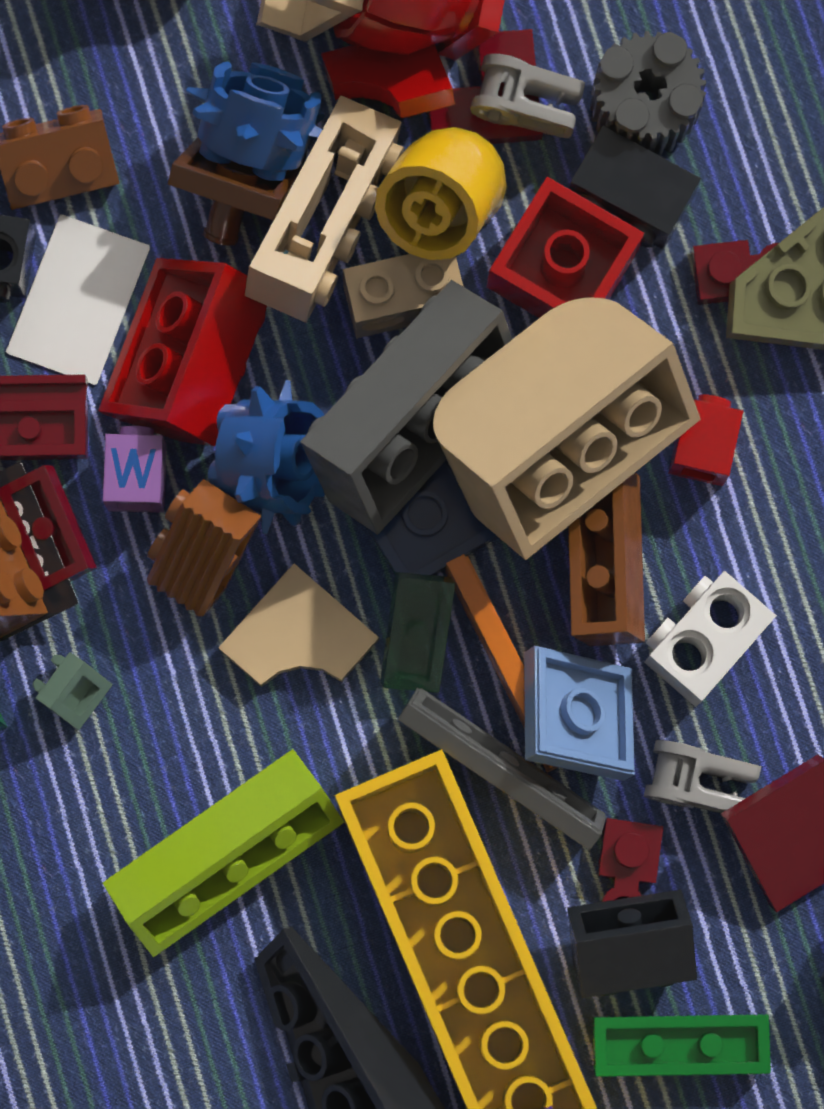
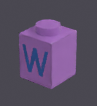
[103,426,167,513]

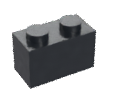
[569,126,701,250]
[567,889,697,998]

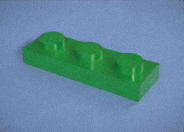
[592,1014,771,1077]

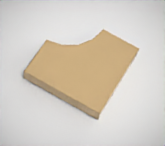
[218,564,379,687]

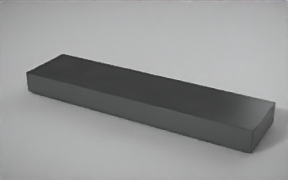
[398,688,606,851]

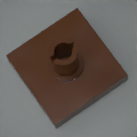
[167,137,301,246]

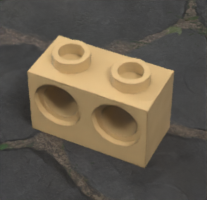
[343,254,463,339]

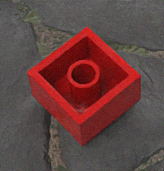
[487,177,644,318]

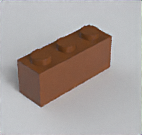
[569,472,645,646]

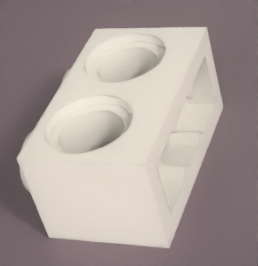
[644,570,777,707]

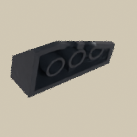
[254,927,445,1109]

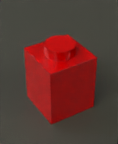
[668,394,743,486]

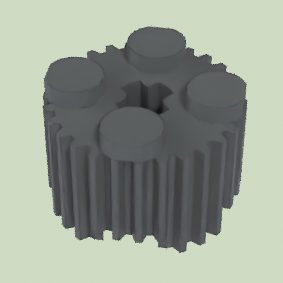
[590,31,706,156]

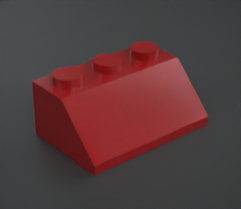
[98,258,267,447]

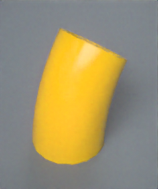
[375,127,507,260]

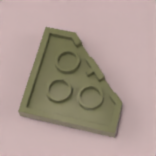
[726,207,824,350]

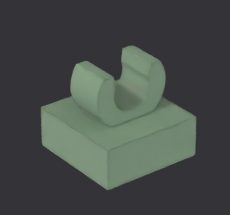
[33,652,113,730]

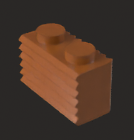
[147,479,262,616]

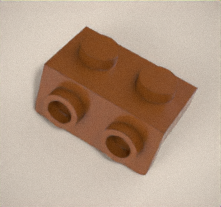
[0,105,120,210]

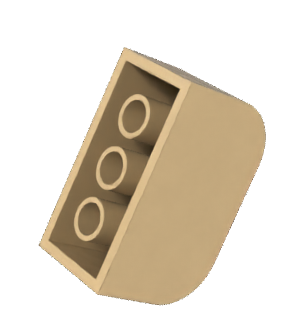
[433,297,701,560]

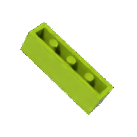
[102,749,344,958]

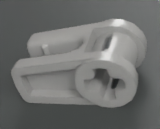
[470,53,585,138]
[644,740,761,813]

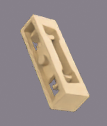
[245,96,404,323]

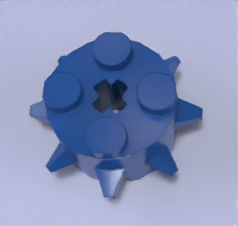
[186,62,325,181]
[208,380,325,534]

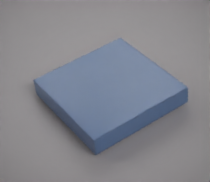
[524,646,635,781]

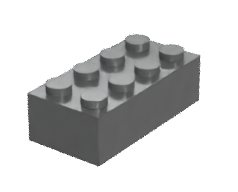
[300,280,512,535]

